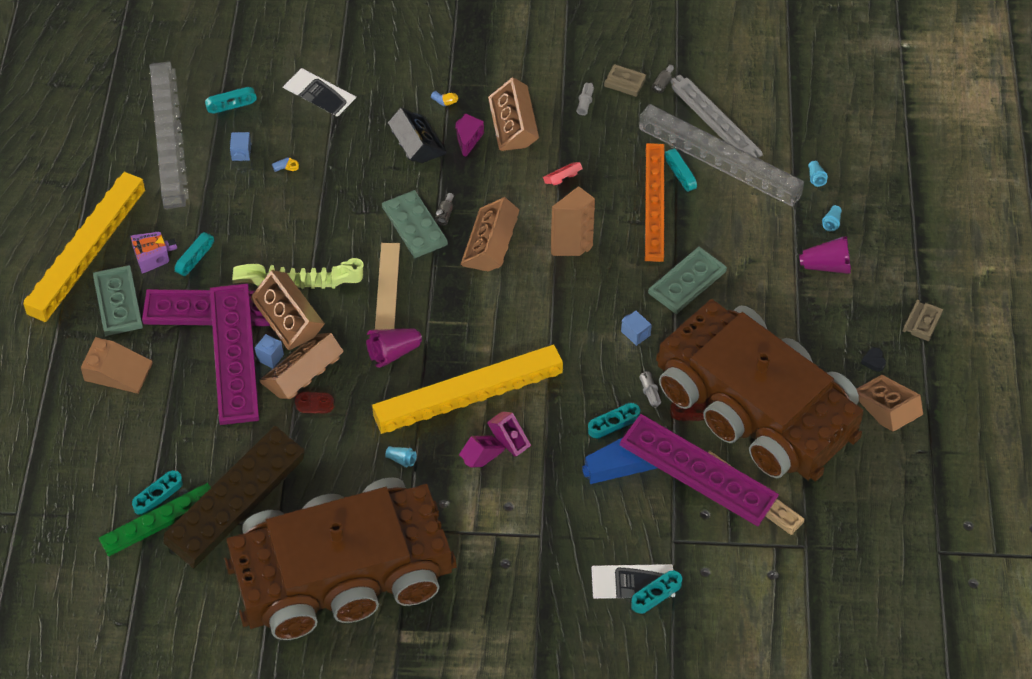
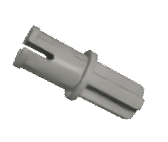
[576,83,594,115]
[639,372,661,407]

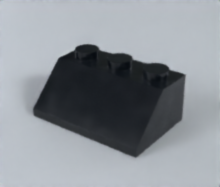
[388,108,447,163]

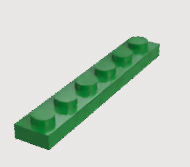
[99,483,211,557]

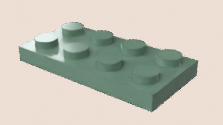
[382,190,448,259]
[648,247,727,314]
[93,265,143,336]

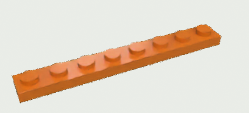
[645,143,664,262]

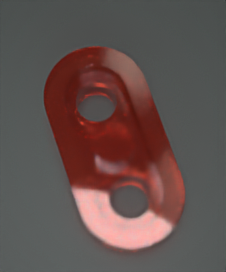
[295,392,334,413]
[670,402,709,421]

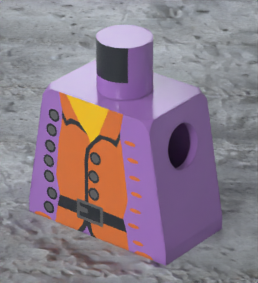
[130,232,177,274]

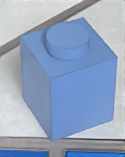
[230,132,251,161]
[621,311,652,346]
[255,334,284,369]

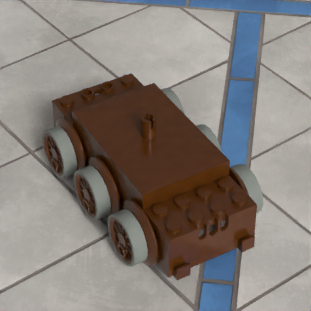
[656,299,864,482]
[224,478,457,640]

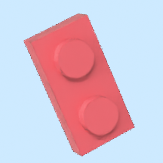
[543,162,583,186]

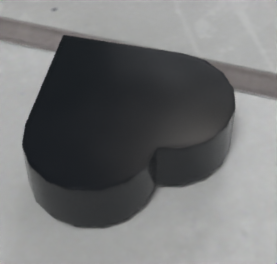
[861,347,886,372]

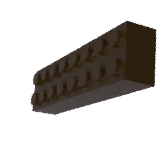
[163,426,305,569]

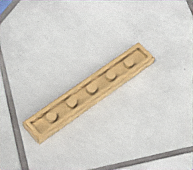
[375,243,400,329]
[707,450,804,535]

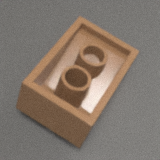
[81,337,153,394]
[856,375,923,431]

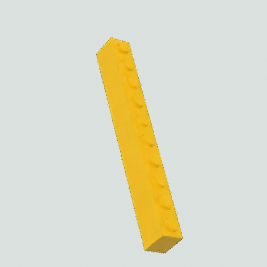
[23,172,145,322]
[372,344,563,434]

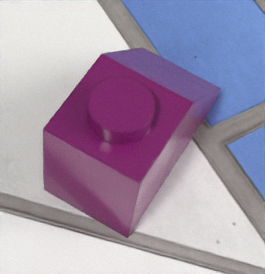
[455,114,484,157]
[487,412,531,457]
[459,436,505,468]

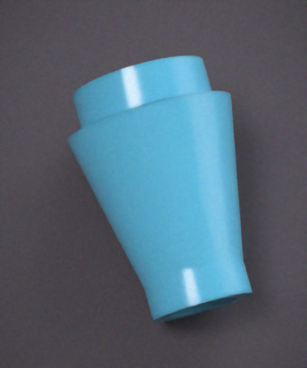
[808,161,828,187]
[822,205,842,231]
[385,446,417,467]

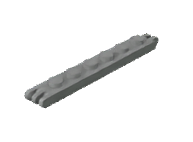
[670,75,763,164]

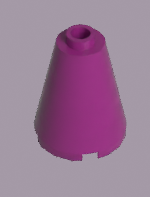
[799,236,851,274]
[366,328,422,368]

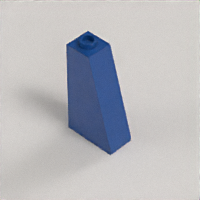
[582,437,657,484]

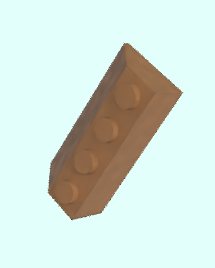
[488,77,539,151]
[551,186,595,256]
[461,197,519,272]
[251,270,325,350]
[259,333,344,399]

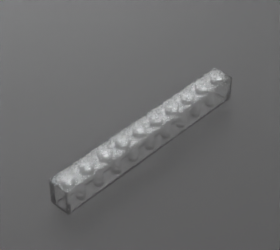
[150,62,189,209]
[639,104,804,207]

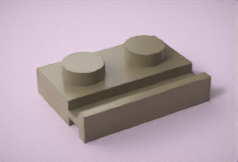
[604,64,646,97]
[903,300,943,341]

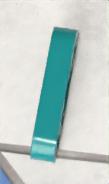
[205,87,257,113]
[665,148,697,192]
[175,232,214,276]
[588,403,640,438]
[132,470,183,515]
[631,571,682,614]

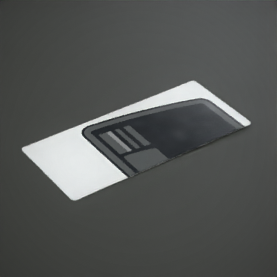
[283,69,356,116]
[592,564,675,599]

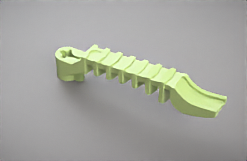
[232,258,363,289]

